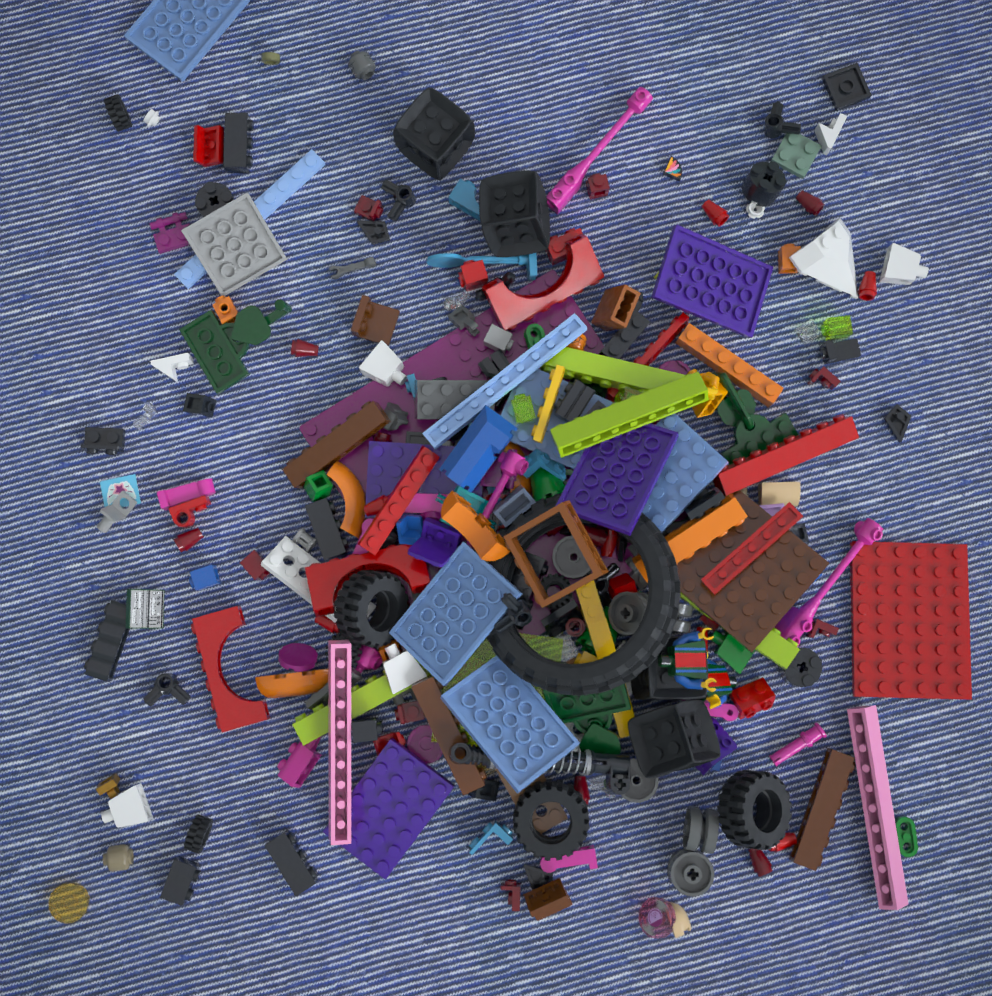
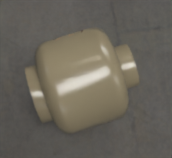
[103,844,134,872]

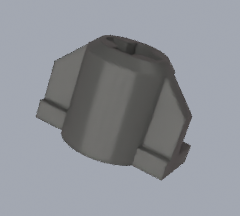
[383,402,409,431]

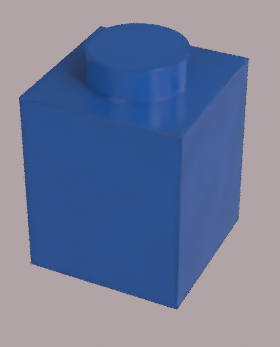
[189,565,222,591]

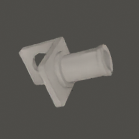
[97,491,137,533]

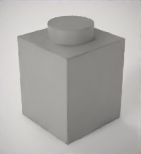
[483,324,514,355]

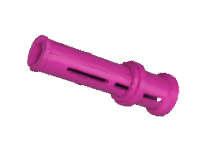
[769,722,827,767]

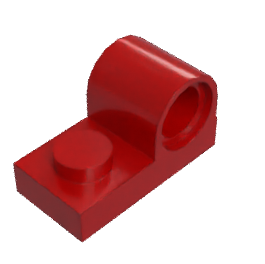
[168,495,211,528]

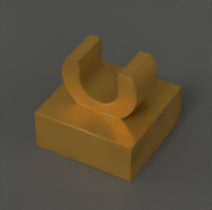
[96,773,120,799]

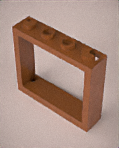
[503,500,609,608]

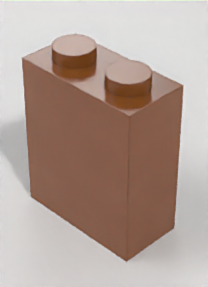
[591,284,641,331]

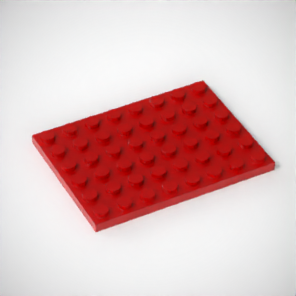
[850,541,972,700]

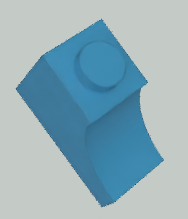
[449,179,480,221]

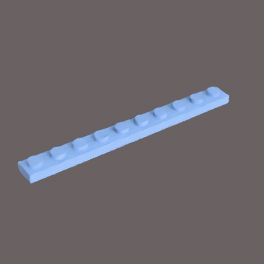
[174,149,325,289]
[422,313,587,450]

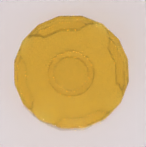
[49,882,90,924]

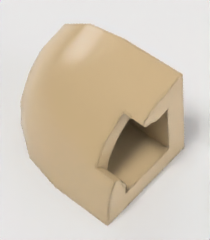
[664,902,692,938]

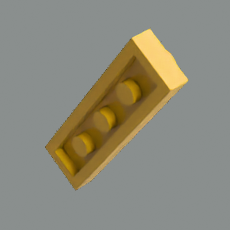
[531,365,566,444]

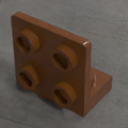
[351,295,400,346]
[523,878,572,921]

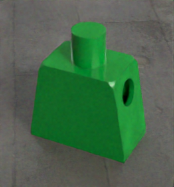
[710,630,755,674]

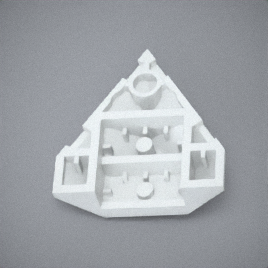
[789,218,858,299]

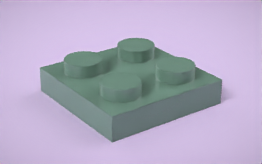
[770,133,822,179]

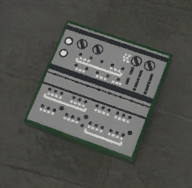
[126,589,165,629]

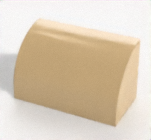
[758,482,801,507]

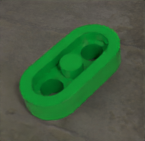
[524,324,545,350]
[895,816,918,857]

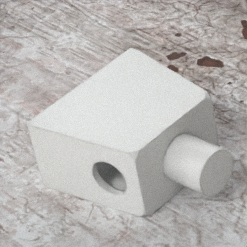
[879,243,929,285]
[359,340,407,387]
[382,643,427,694]
[101,783,153,828]

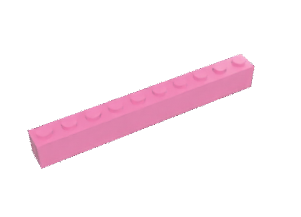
[328,640,351,845]
[847,705,908,910]

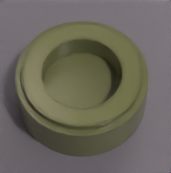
[261,52,280,65]

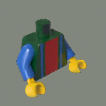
[658,628,717,692]
[700,652,737,709]

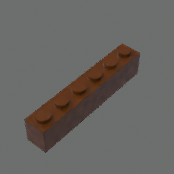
[282,401,391,489]
[411,675,487,796]
[789,748,855,871]

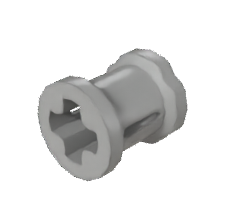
[292,528,317,553]

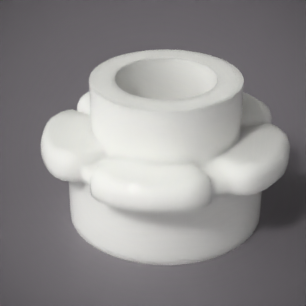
[143,109,160,127]
[746,201,765,219]

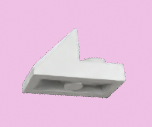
[815,113,847,155]
[150,353,194,382]

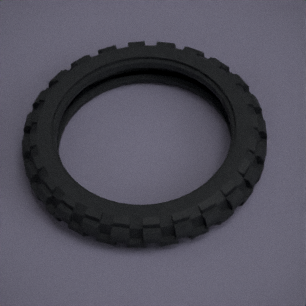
[486,493,681,696]

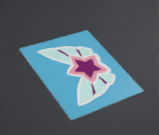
[100,474,141,507]

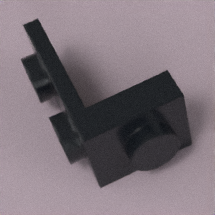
[819,338,861,365]

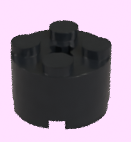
[742,161,787,207]
[195,182,235,217]
[778,647,822,687]

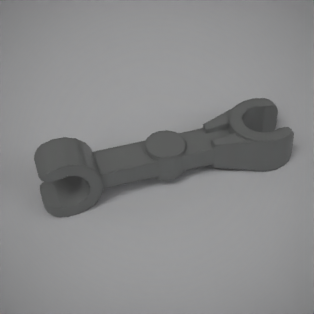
[329,257,376,280]

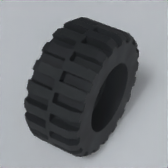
[334,570,409,648]
[717,770,792,850]
[513,779,589,861]

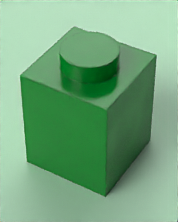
[304,470,333,502]

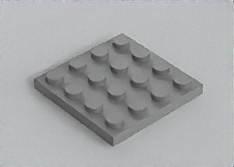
[181,192,288,296]

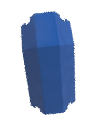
[439,405,518,493]

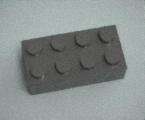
[415,380,494,419]

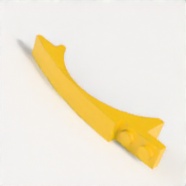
[576,580,635,739]

